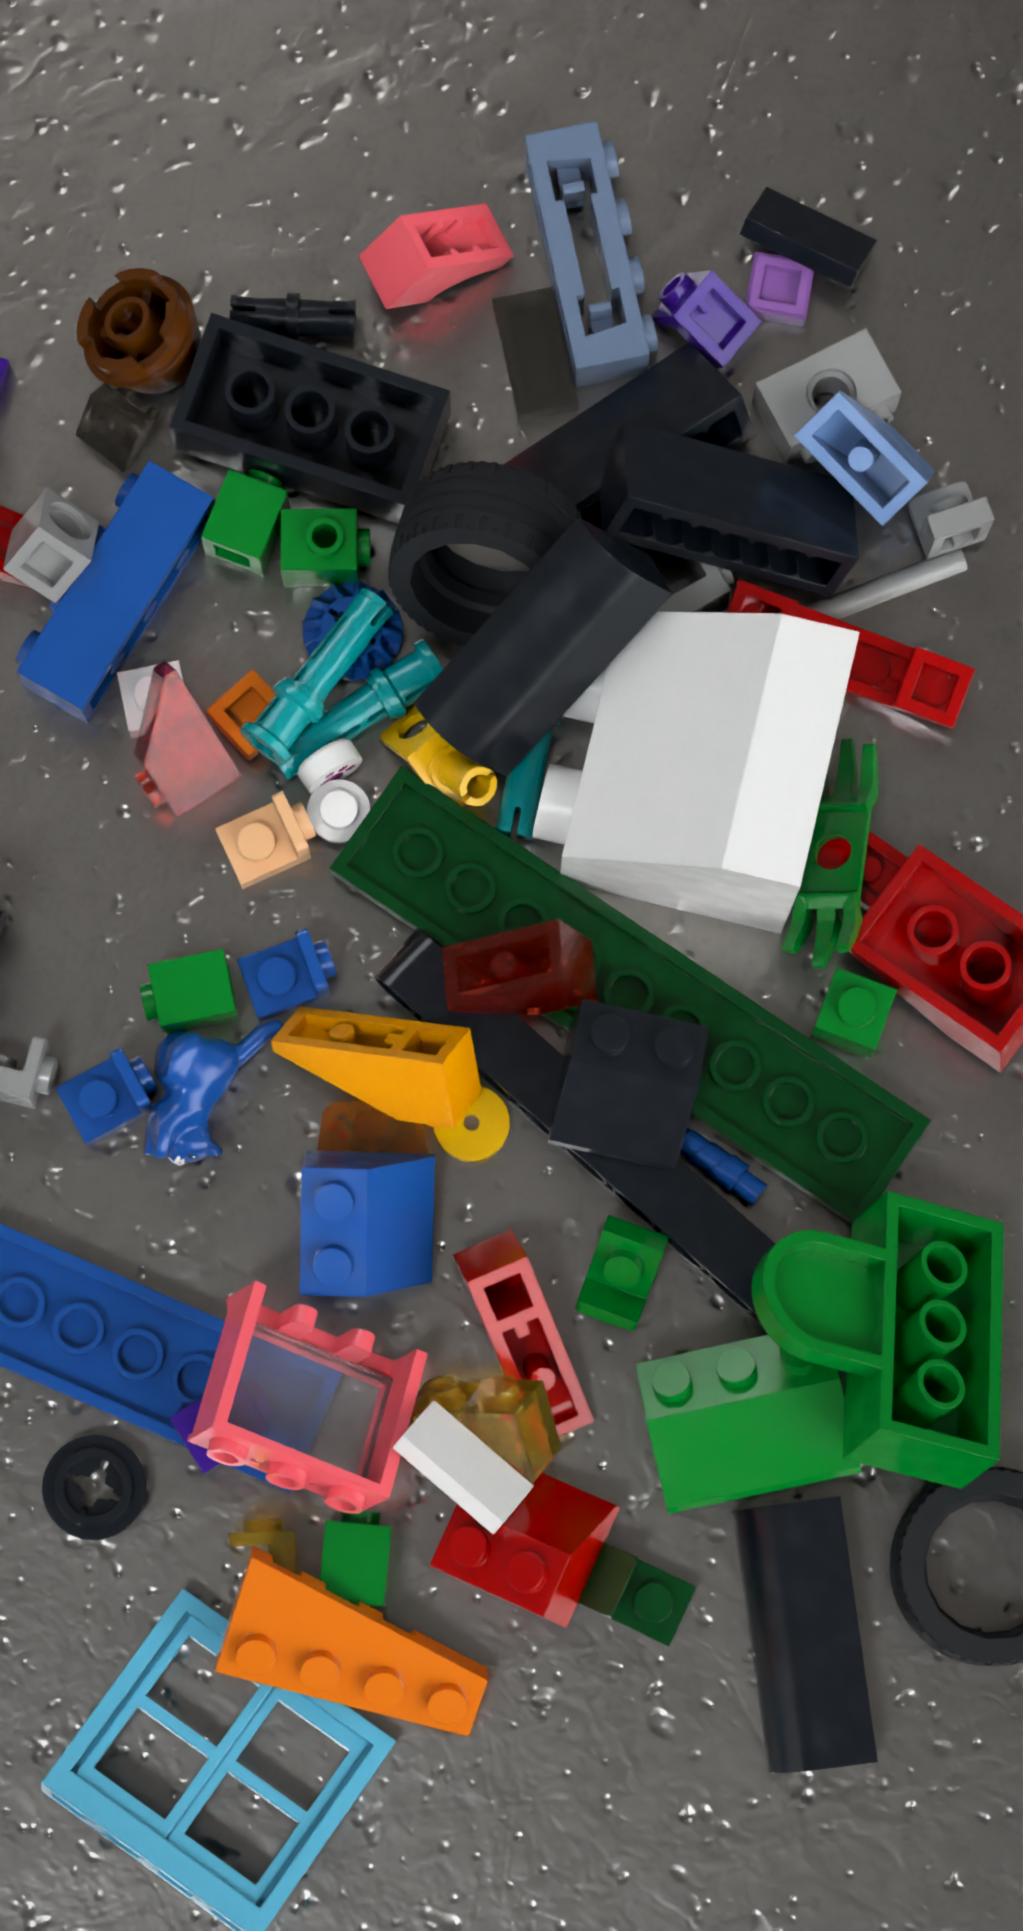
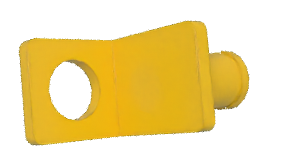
[379,705,497,807]

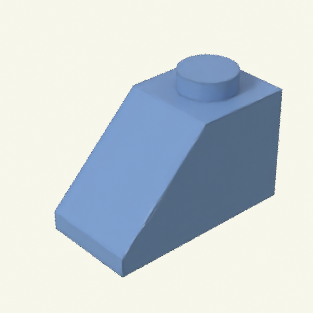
[794,390,935,526]

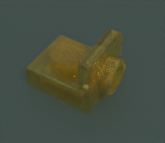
[229,1519,299,1575]

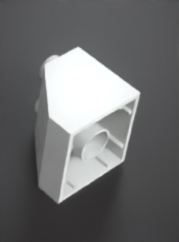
[532,611,860,934]

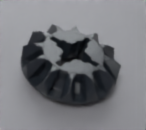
[42,1435,147,1540]

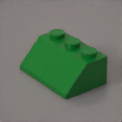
[636,1335,862,1514]

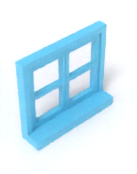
[41,1588,396,1931]

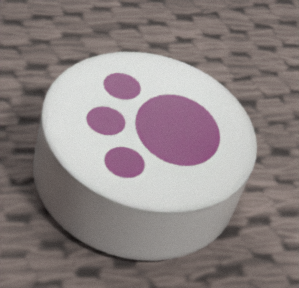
[297,739,363,794]

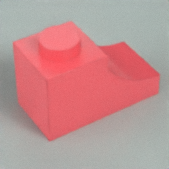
[359,203,514,309]

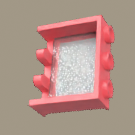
[187,1281,428,1514]

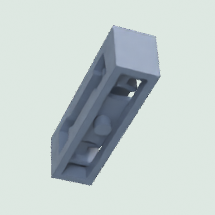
[524,121,658,388]

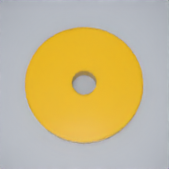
[433,1086,510,1162]

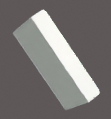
[393,1400,534,1535]

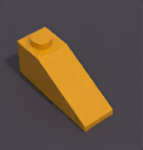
[271,1006,482,1128]

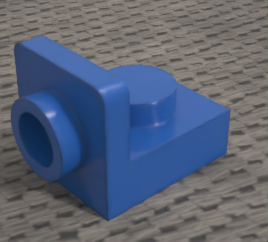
[236,928,337,1022]
[56,1047,158,1147]

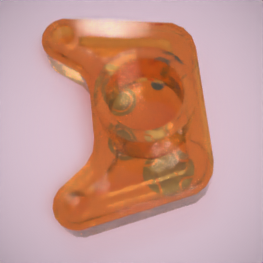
[317,1101,430,1154]

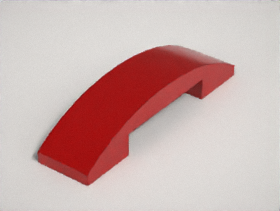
[726,579,975,728]

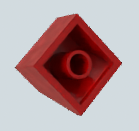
[429,1456,620,1629]

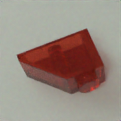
[134,661,242,817]
[442,919,597,1015]

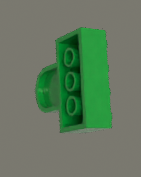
[752,1191,1004,1489]

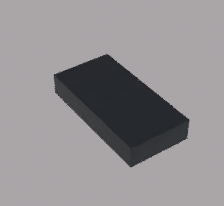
[740,187,877,288]

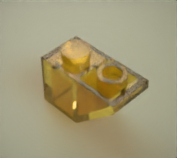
[409,1374,562,1483]

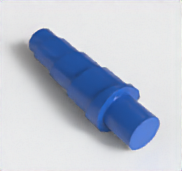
[680,1127,768,1206]

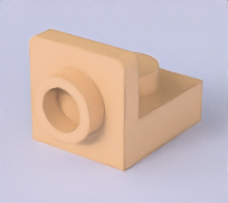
[215,790,316,890]

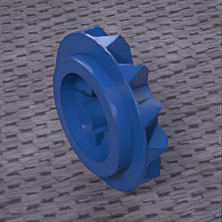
[302,580,403,681]

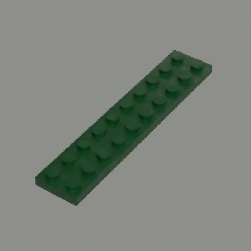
[329,766,932,1224]

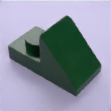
[578,1543,697,1647]

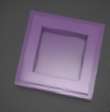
[745,251,814,327]

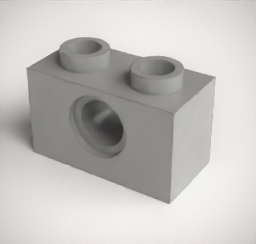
[752,328,902,465]

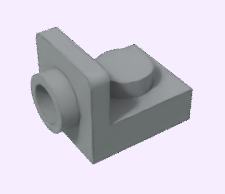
[907,481,995,559]
[658,559,734,613]
[0,1035,58,1109]

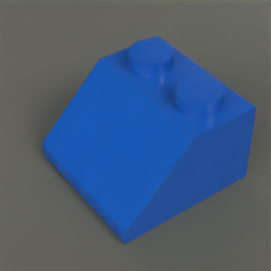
[299,1150,435,1297]

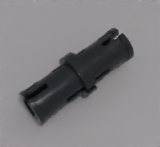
[229,292,356,341]

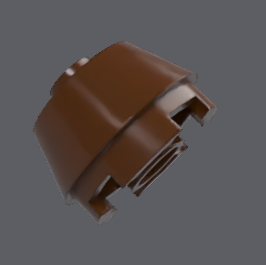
[77,268,202,394]

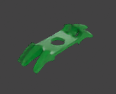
[782,738,878,968]

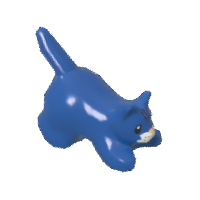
[143,1020,284,1166]

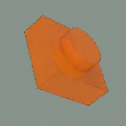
[206,669,275,761]

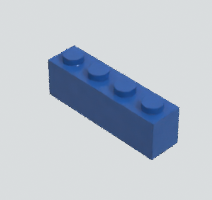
[16,460,215,724]

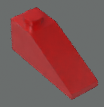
[453,1229,595,1447]

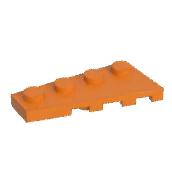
[215,1545,488,1737]

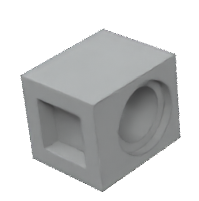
[3,487,99,603]

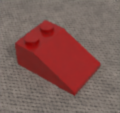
[849,844,1023,1073]

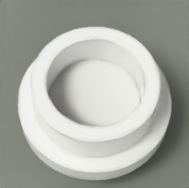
[307,779,370,843]

